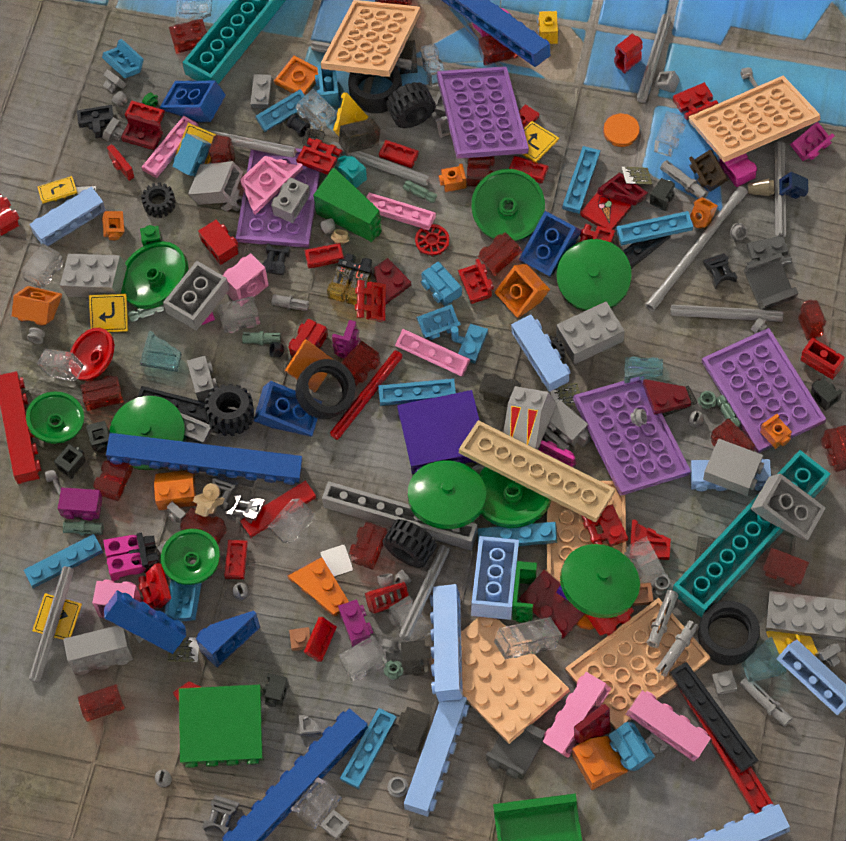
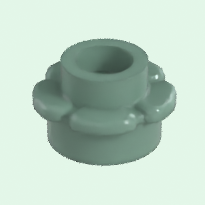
[698,391,717,409]
[384,660,404,679]

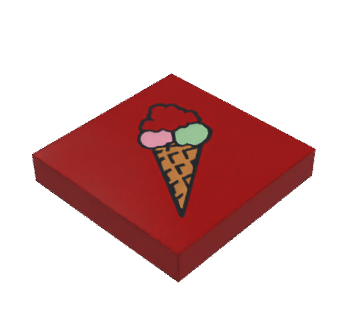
[580,193,631,230]

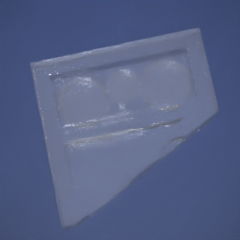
[174,0,212,30]

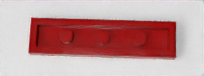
[240,480,316,538]

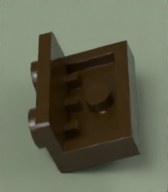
[689,149,729,192]

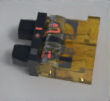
[327,253,373,305]

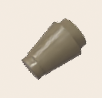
[748,178,775,197]

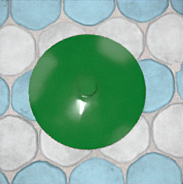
[471,169,545,243]
[557,239,632,311]
[121,241,189,309]
[109,396,186,470]
[408,461,486,529]
[479,467,551,528]
[560,544,640,618]

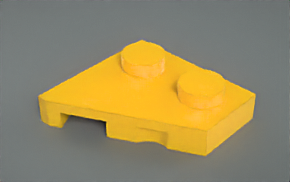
[333,92,368,143]

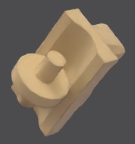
[193,483,225,517]

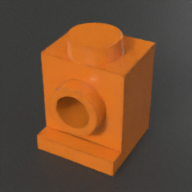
[438,164,467,192]
[690,197,718,228]
[102,211,124,241]
[760,414,792,449]

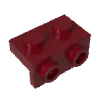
[121,114,163,151]

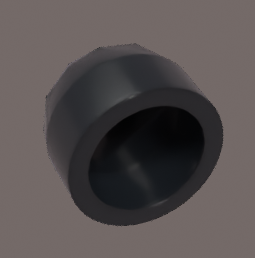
[269,342,285,357]

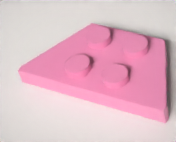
[240,156,303,215]

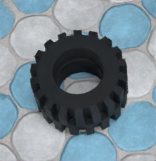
[386,82,436,128]
[205,384,254,436]
[382,519,437,568]

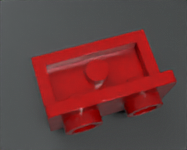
[458,259,494,304]

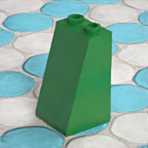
[313,168,382,242]

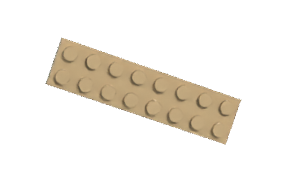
[459,420,615,522]

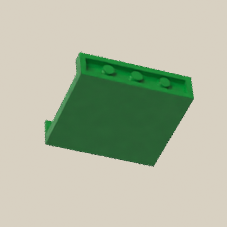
[179,684,264,768]
[493,793,582,841]

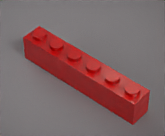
[0,371,42,484]

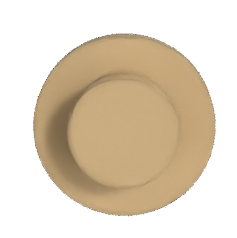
[331,229,350,245]

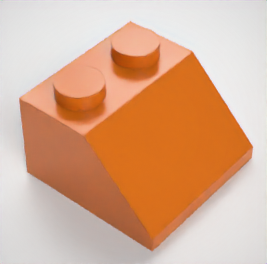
[494,264,550,318]
[12,286,62,325]
[154,470,197,510]
[572,736,628,790]

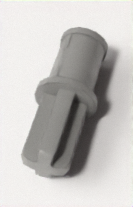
[271,294,309,311]

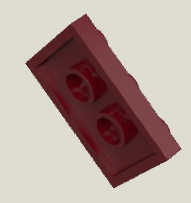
[519,569,585,639]

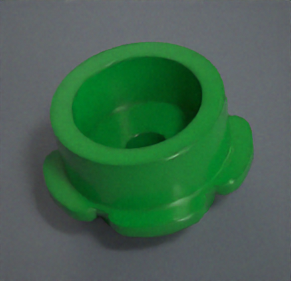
[142,92,158,107]

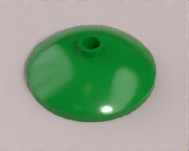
[26,391,84,444]
[161,529,220,585]

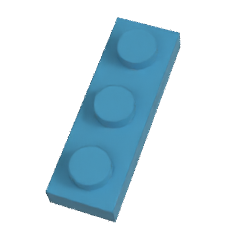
[255,89,310,132]

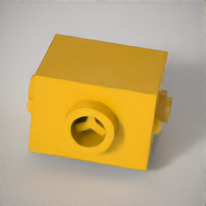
[537,11,558,44]

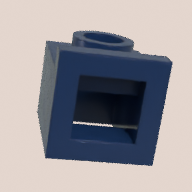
[779,172,809,199]

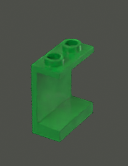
[512,561,537,624]

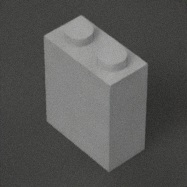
[188,161,243,205]
[703,439,765,496]

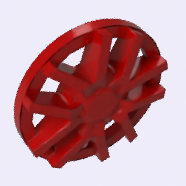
[415,224,449,257]

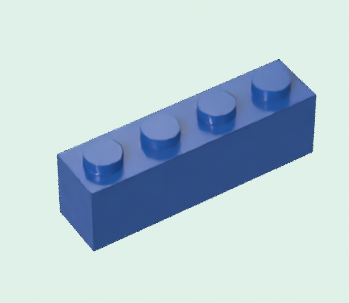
[104,590,186,654]

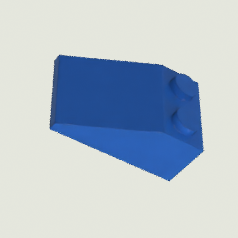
[160,80,226,122]
[519,211,582,277]
[253,381,323,437]
[196,611,260,668]

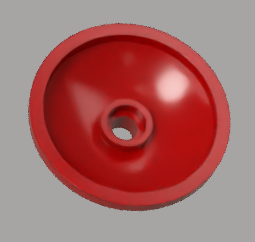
[68,327,115,381]

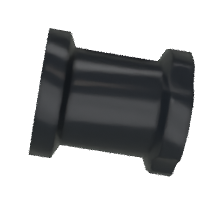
[287,114,310,137]

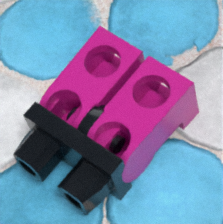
[103,533,160,581]

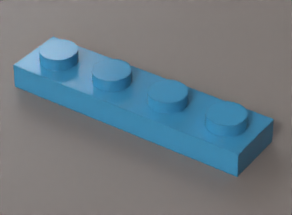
[562,146,600,214]
[616,211,693,246]
[379,379,456,406]
[478,522,557,546]
[24,534,104,588]
[340,708,397,789]

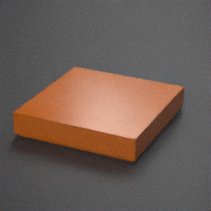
[274,56,318,97]
[285,340,334,393]

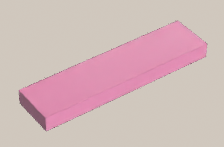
[142,116,199,178]
[366,192,436,230]
[395,329,471,377]

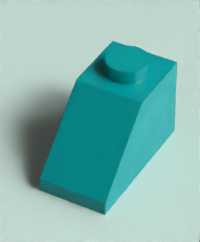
[334,156,367,188]

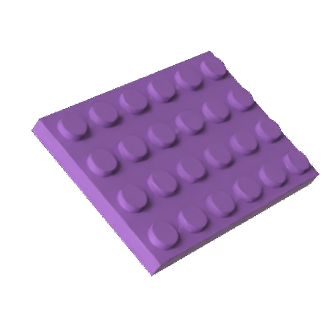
[436,67,529,159]
[236,149,323,248]
[702,328,826,453]
[573,375,691,496]

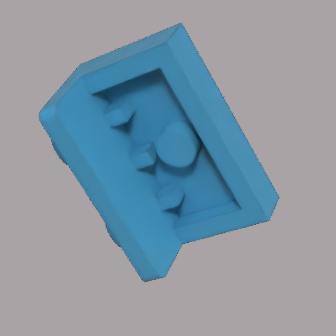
[102,39,144,79]
[416,304,461,340]
[165,580,202,622]

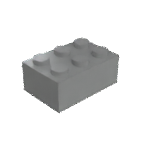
[60,254,127,298]
[163,261,230,331]
[556,301,625,365]
[63,625,133,675]

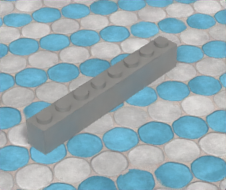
[322,481,478,551]

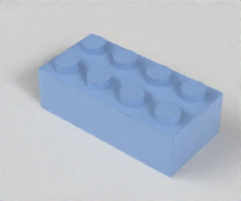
[471,536,519,620]

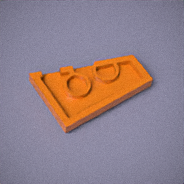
[288,557,349,617]

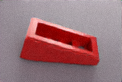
[365,582,410,614]

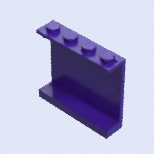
[397,390,480,474]

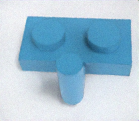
[451,324,488,364]

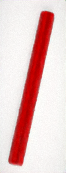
[330,350,402,440]

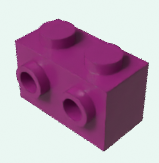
[58,487,103,521]
[338,599,373,649]

